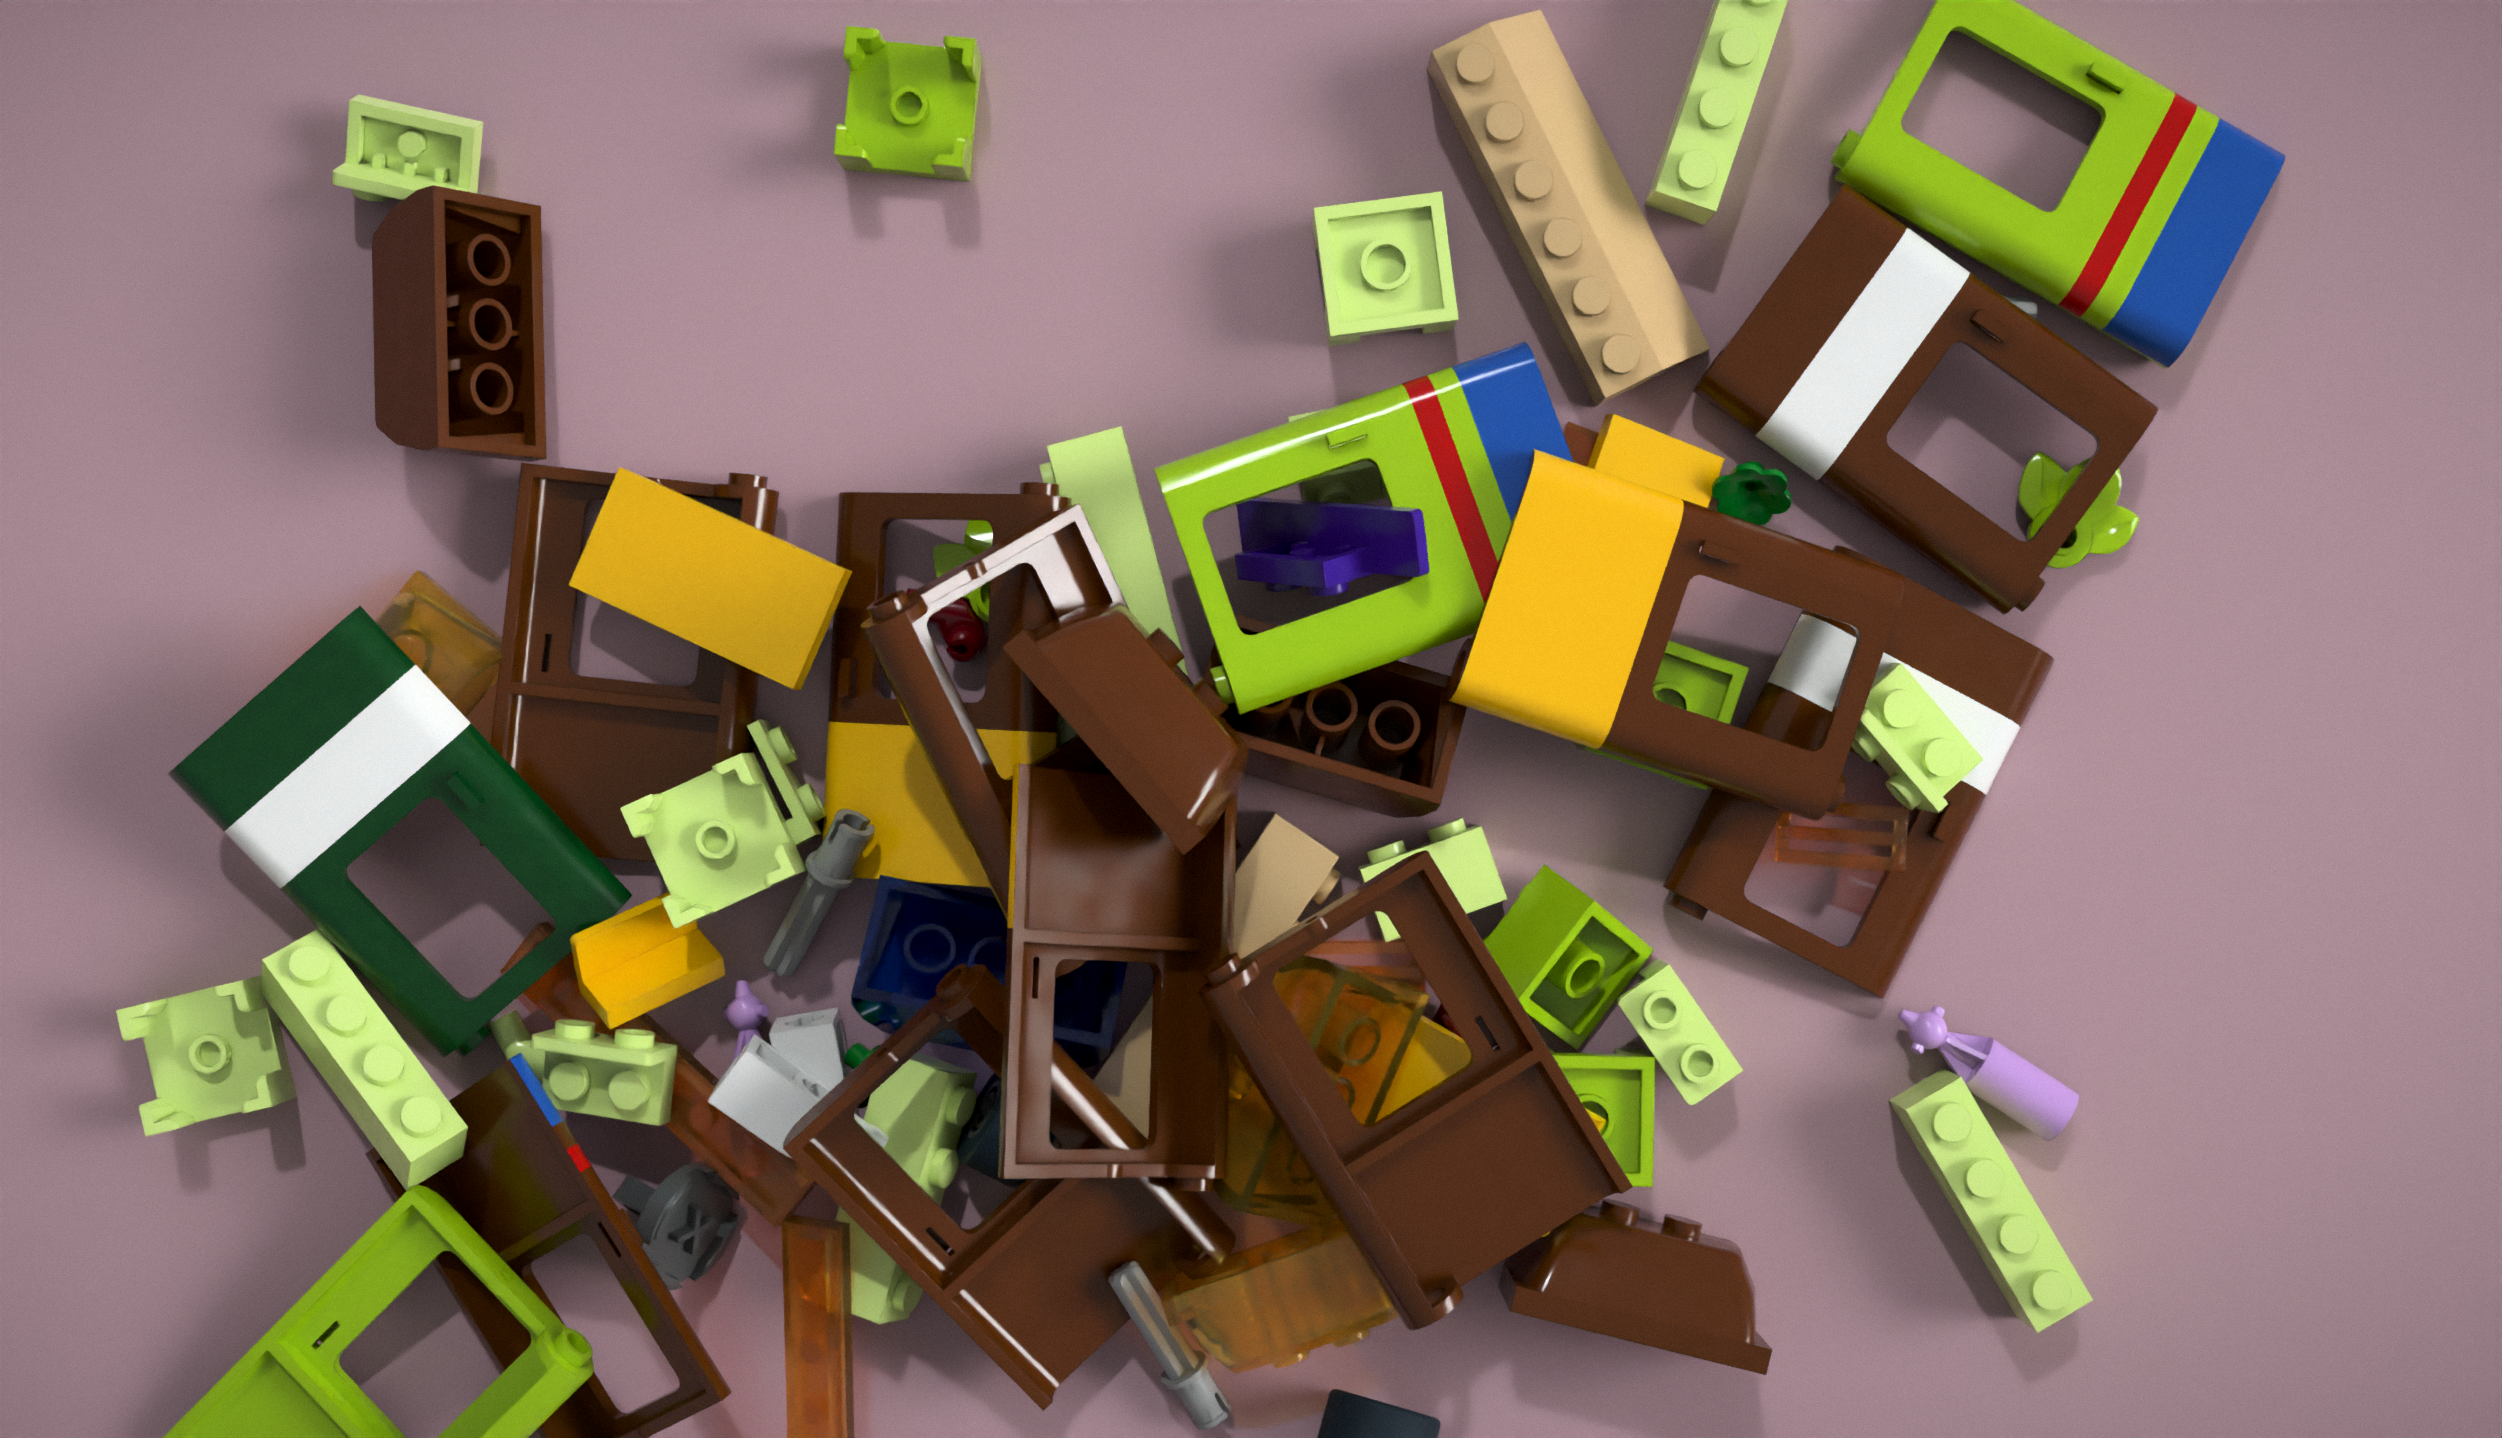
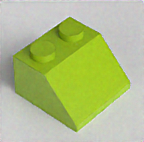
[1483,864,1654,1050]

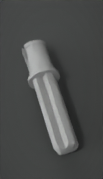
[763,809,875,977]
[1108,1261,1231,1430]

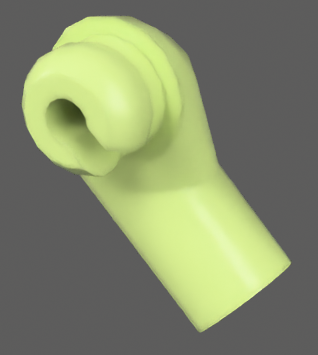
[488,1010,545,1082]

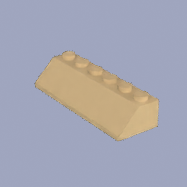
[1427,9,1710,407]

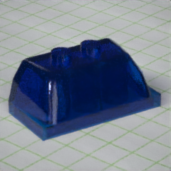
[851,875,1128,1069]

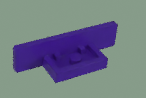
[1235,498,1429,596]

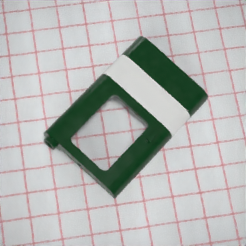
[168,606,632,1058]

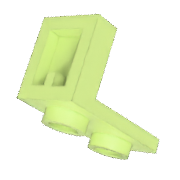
[747,719,826,847]

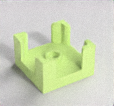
[1312,191,1459,346]
[620,753,807,929]
[116,976,297,1137]

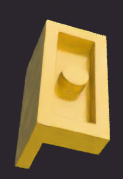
[570,891,725,1030]

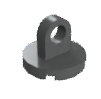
[612,1161,740,1290]

